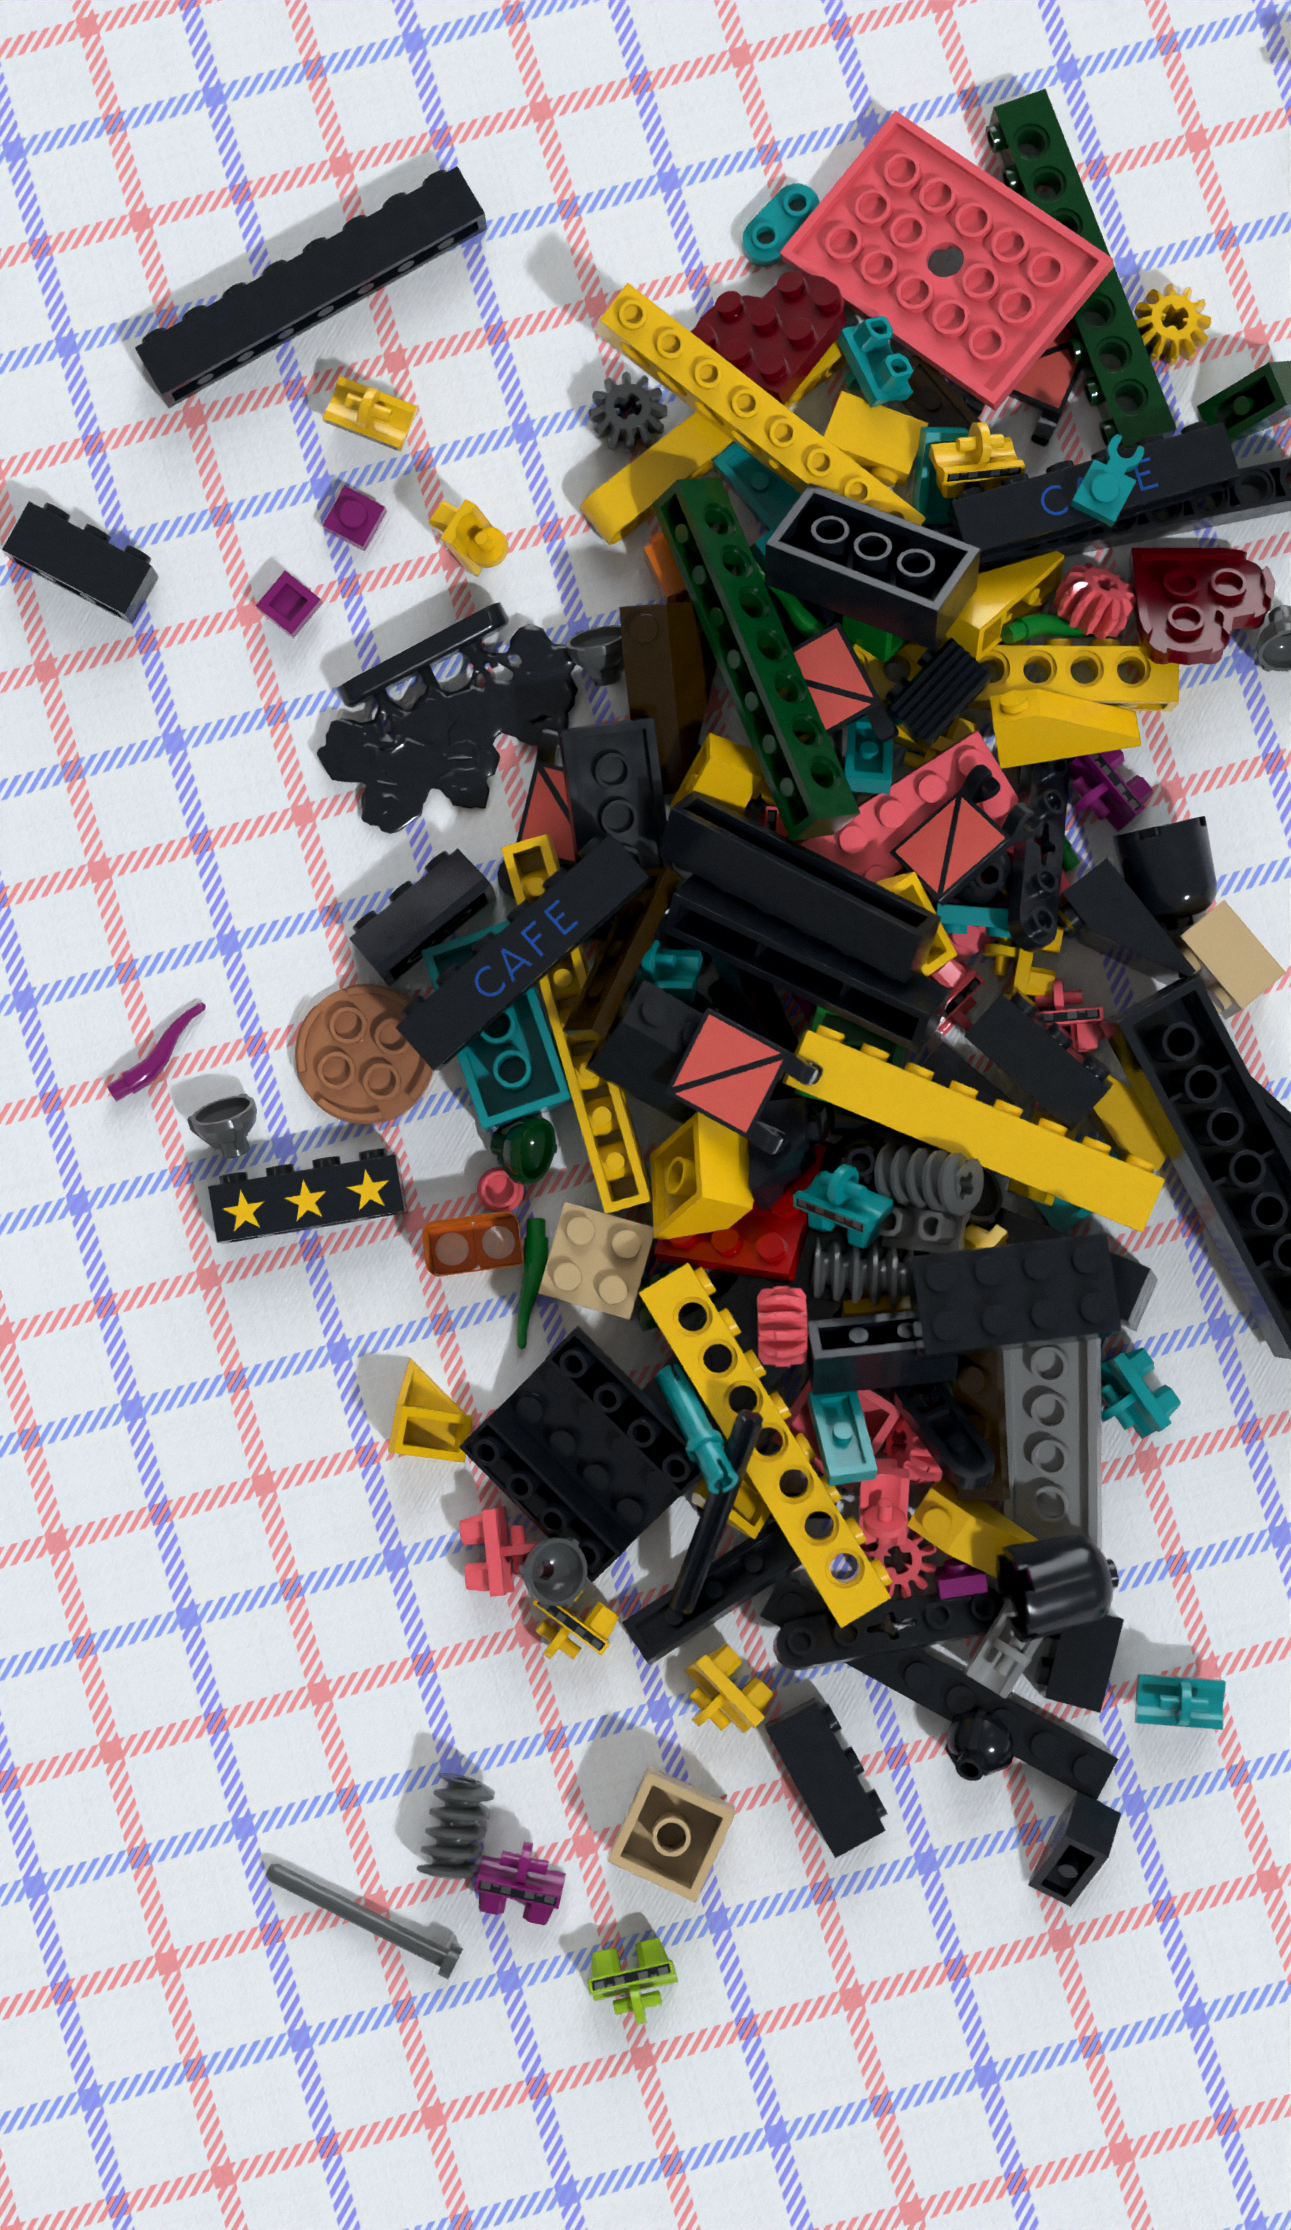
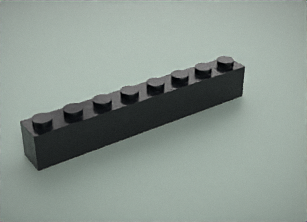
[135,167,487,408]

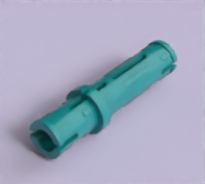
[655,1364,738,1494]

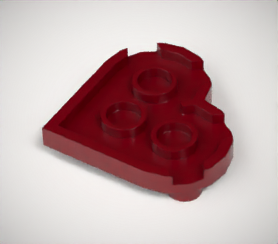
[690,270,846,405]
[1129,548,1275,665]

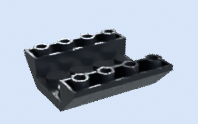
[459,1326,703,1582]

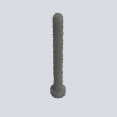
[265,1864,463,1979]

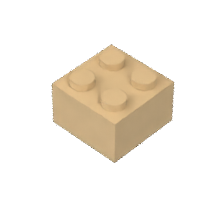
[1174,900,1286,1020]
[538,1202,654,1320]
[607,1765,736,1902]

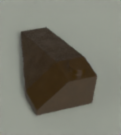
[619,602,717,794]

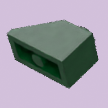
[1197,361,1291,443]

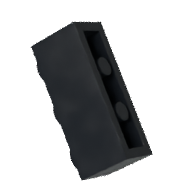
[2,501,159,625]
[964,990,1113,1131]
[806,1311,958,1395]
[765,1697,888,1858]

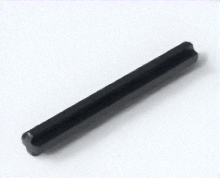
[669,1409,763,1615]

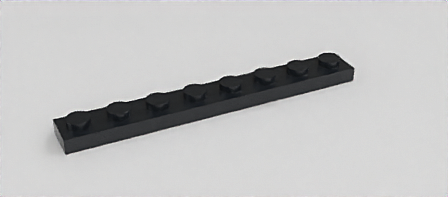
[760,1575,1118,1800]

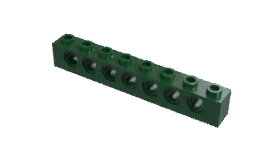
[986,88,1177,452]
[652,477,860,841]

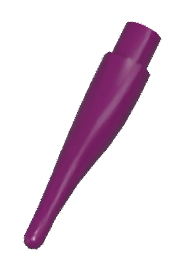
[107,1003,206,1102]

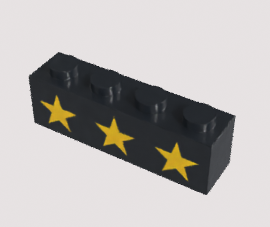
[208,1148,408,1244]

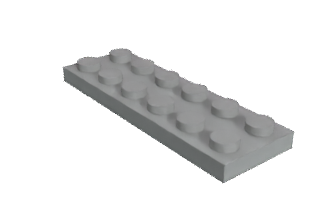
[1003,1339,1102,1549]

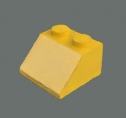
[650,1112,754,1240]

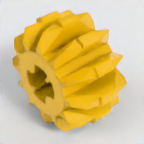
[1134,283,1211,366]

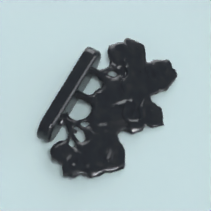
[317,602,578,834]

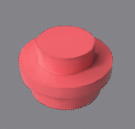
[477,1166,524,1213]

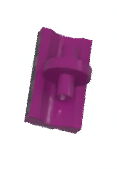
[1068,750,1153,832]
[474,1841,566,1925]

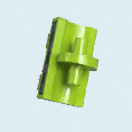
[587,1938,678,2025]

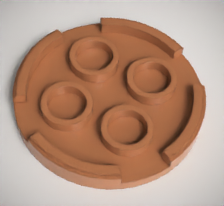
[295,984,435,1125]

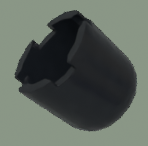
[1113,816,1217,930]
[996,1535,1119,1643]

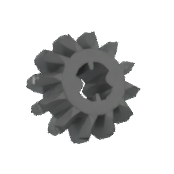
[589,372,667,454]

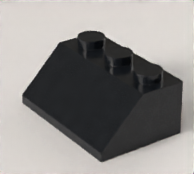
[349,848,496,987]
[585,980,704,1125]

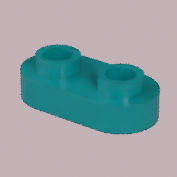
[742,183,819,267]

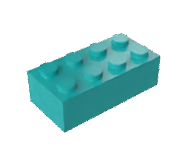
[421,920,573,1133]

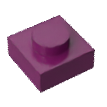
[322,485,387,551]
[256,571,323,639]
[933,1558,988,1599]

